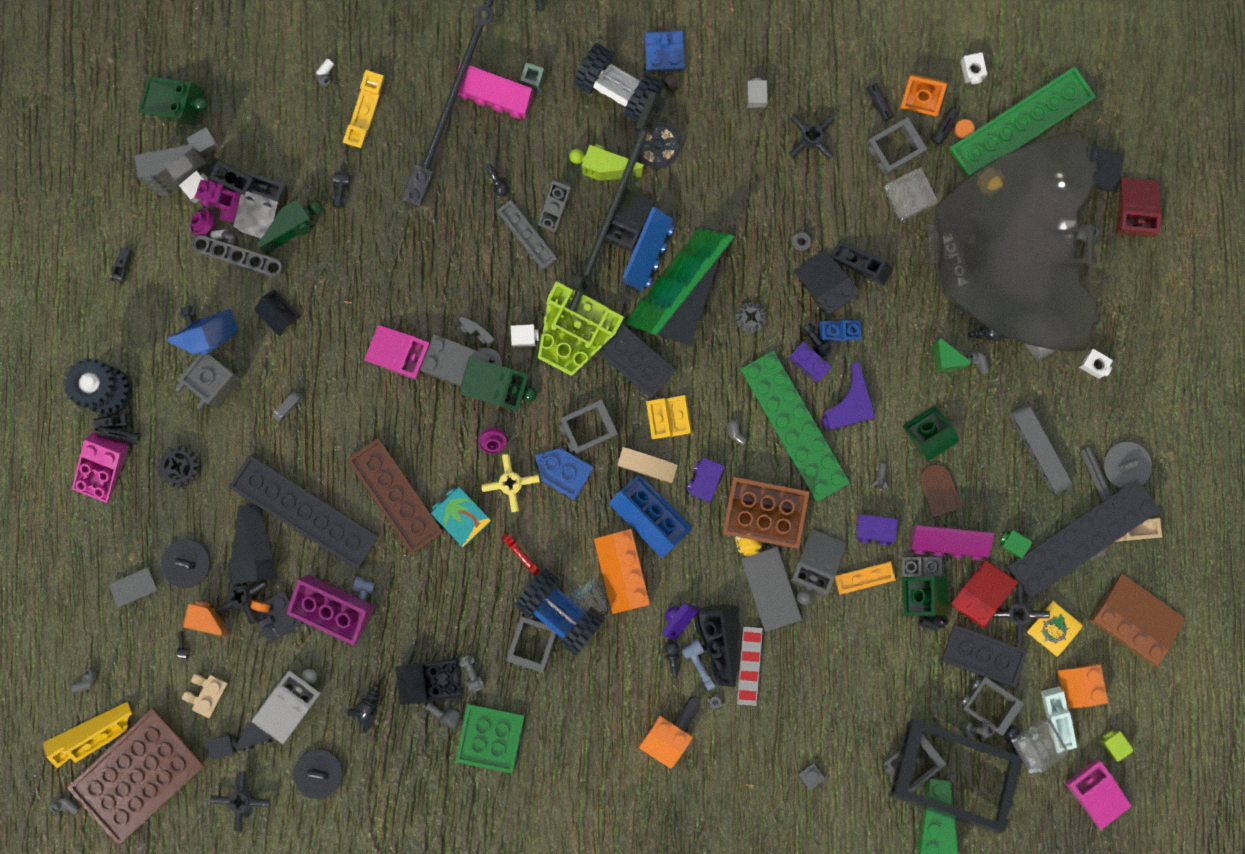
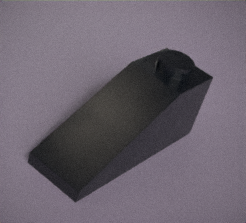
[831,241,893,286]

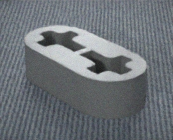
[272,390,303,423]

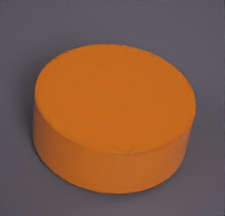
[954,119,974,139]
[250,600,271,612]

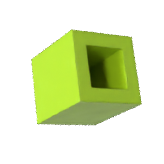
[1100,730,1134,762]

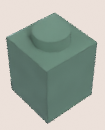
[520,63,545,92]

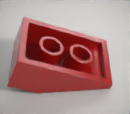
[952,560,1018,630]

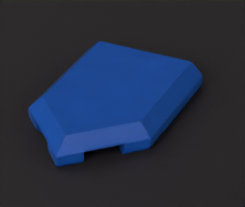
[535,448,594,500]

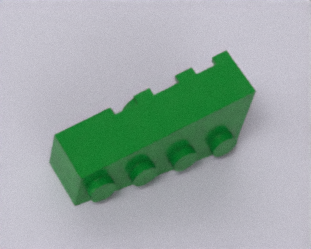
[917,777,958,854]

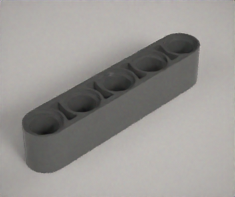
[192,235,285,279]
[1009,403,1072,495]

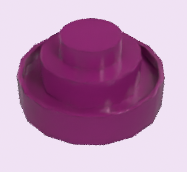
[190,208,214,236]
[478,427,507,454]

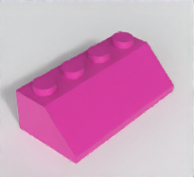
[457,62,534,119]

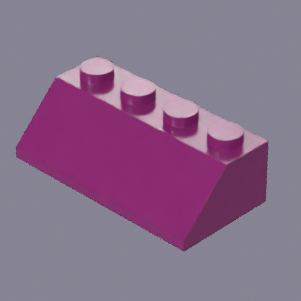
[909,525,994,561]
[286,574,375,646]

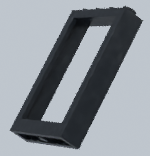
[888,719,1021,834]

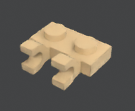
[182,673,228,718]

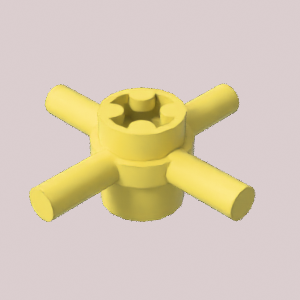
[481,454,540,512]

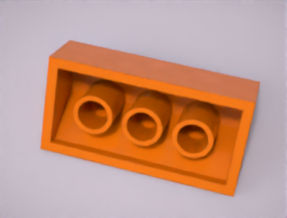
[594,529,650,614]

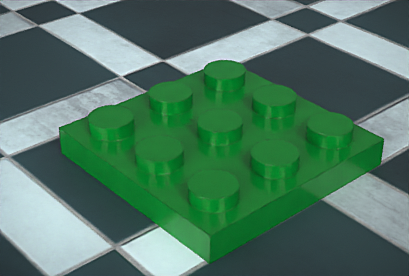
[455,704,525,773]

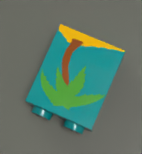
[431,487,492,548]

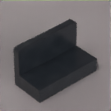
[254,289,301,336]

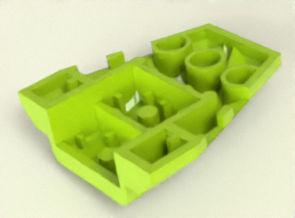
[538,281,624,376]

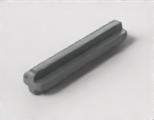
[1081,447,1112,501]

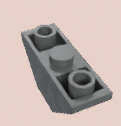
[538,179,572,232]

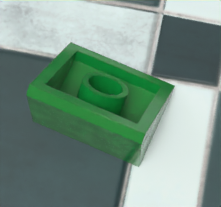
[932,338,971,373]

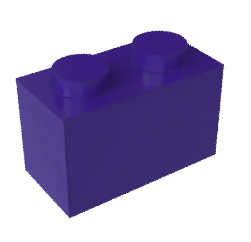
[789,342,832,383]
[687,458,724,503]
[855,514,898,546]

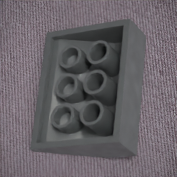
[134,144,209,196]

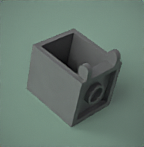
[175,353,242,410]

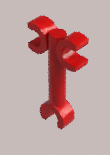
[501,533,540,576]

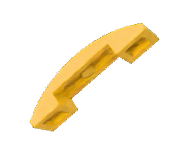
[343,70,384,148]

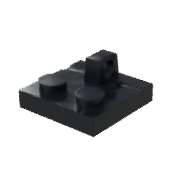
[252,590,304,643]

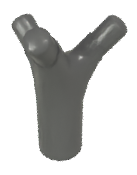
[870,463,889,491]

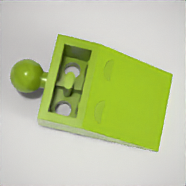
[569,144,644,181]

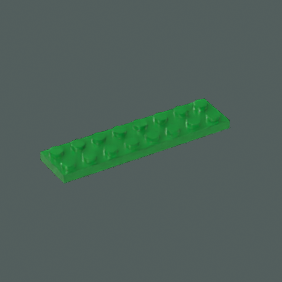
[949,66,1096,180]
[740,350,850,502]

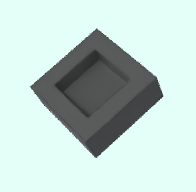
[798,763,825,790]

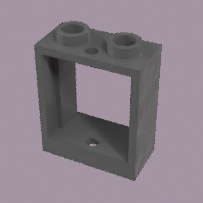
[866,117,927,176]
[558,399,618,455]
[506,615,556,673]
[961,676,1024,736]
[883,734,947,792]

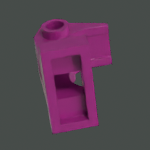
[195,178,241,222]

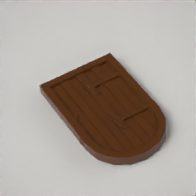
[920,465,962,518]

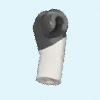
[316,59,334,87]
[211,230,237,245]

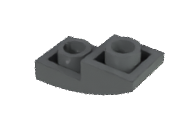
[459,317,495,347]
[902,557,944,577]

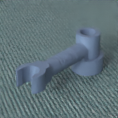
[352,576,375,601]
[681,638,715,691]

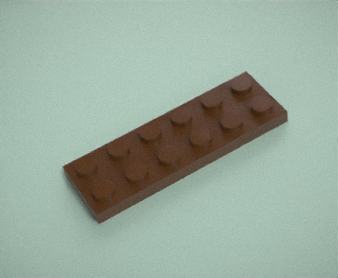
[347,438,444,555]

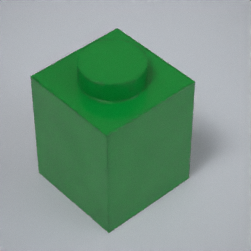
[999,530,1033,559]

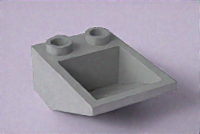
[251,669,321,744]

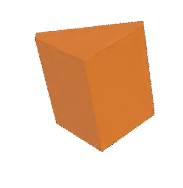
[901,74,947,116]

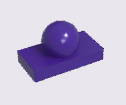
[661,602,698,640]

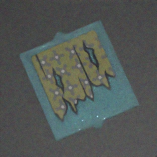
[567,579,611,619]

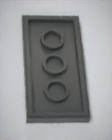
[741,547,802,632]

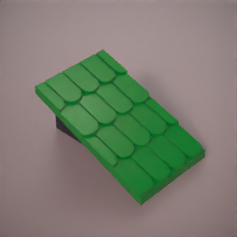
[625,228,735,345]

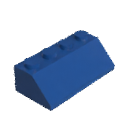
[623,206,675,292]
[167,309,239,355]
[608,474,693,558]

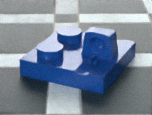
[645,31,685,72]

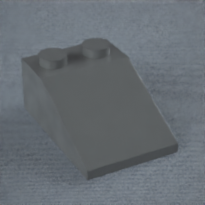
[420,334,491,387]

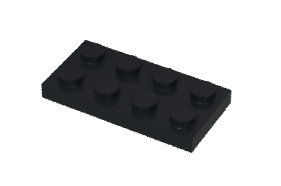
[596,323,676,399]
[941,625,1028,688]

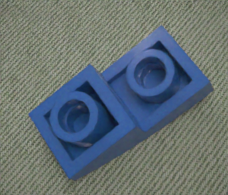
[820,320,861,341]

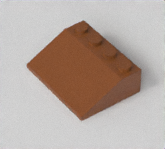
[722,477,810,549]
[1089,573,1185,666]

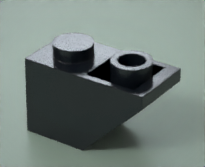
[236,720,273,752]

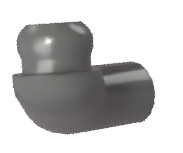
[967,351,990,375]
[727,418,748,446]
[71,669,96,693]
[50,797,81,816]

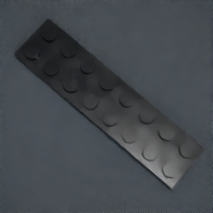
[228,455,379,570]
[1008,479,1161,599]

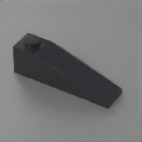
[229,504,276,585]
[694,605,740,687]

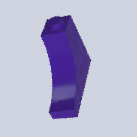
[822,362,875,431]

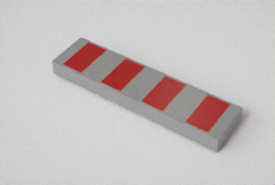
[737,627,763,706]

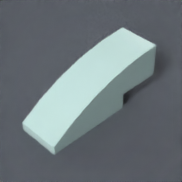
[1041,686,1077,753]

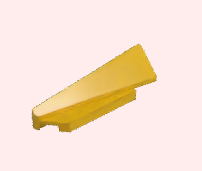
[43,702,132,768]

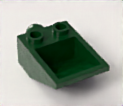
[138,76,208,125]
[257,199,323,254]
[459,357,537,411]

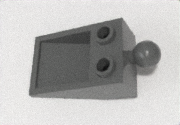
[790,528,847,605]

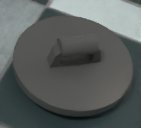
[1103,442,1152,489]

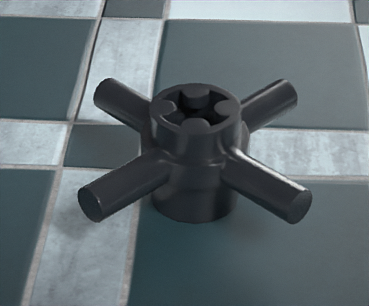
[789,114,835,160]
[216,571,268,624]
[994,585,1050,643]
[210,771,270,832]

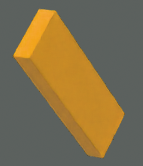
[835,561,896,595]

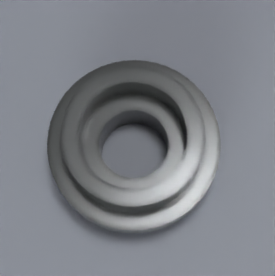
[792,232,811,251]

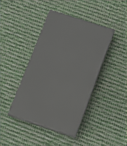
[108,567,158,608]

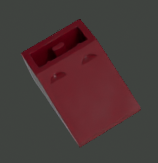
[1116,177,1161,237]

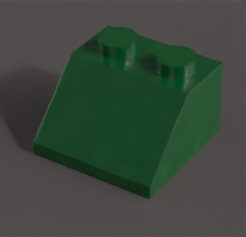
[902,406,960,462]
[902,576,949,616]

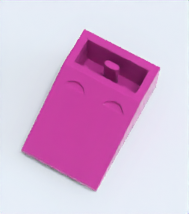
[364,325,430,381]
[72,432,129,503]
[1064,759,1131,830]

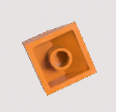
[183,601,230,636]
[1057,664,1108,709]
[639,715,693,769]

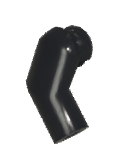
[918,615,949,631]

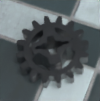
[157,446,200,488]

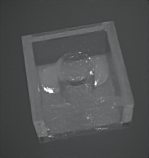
[884,167,938,222]
[1011,718,1069,775]

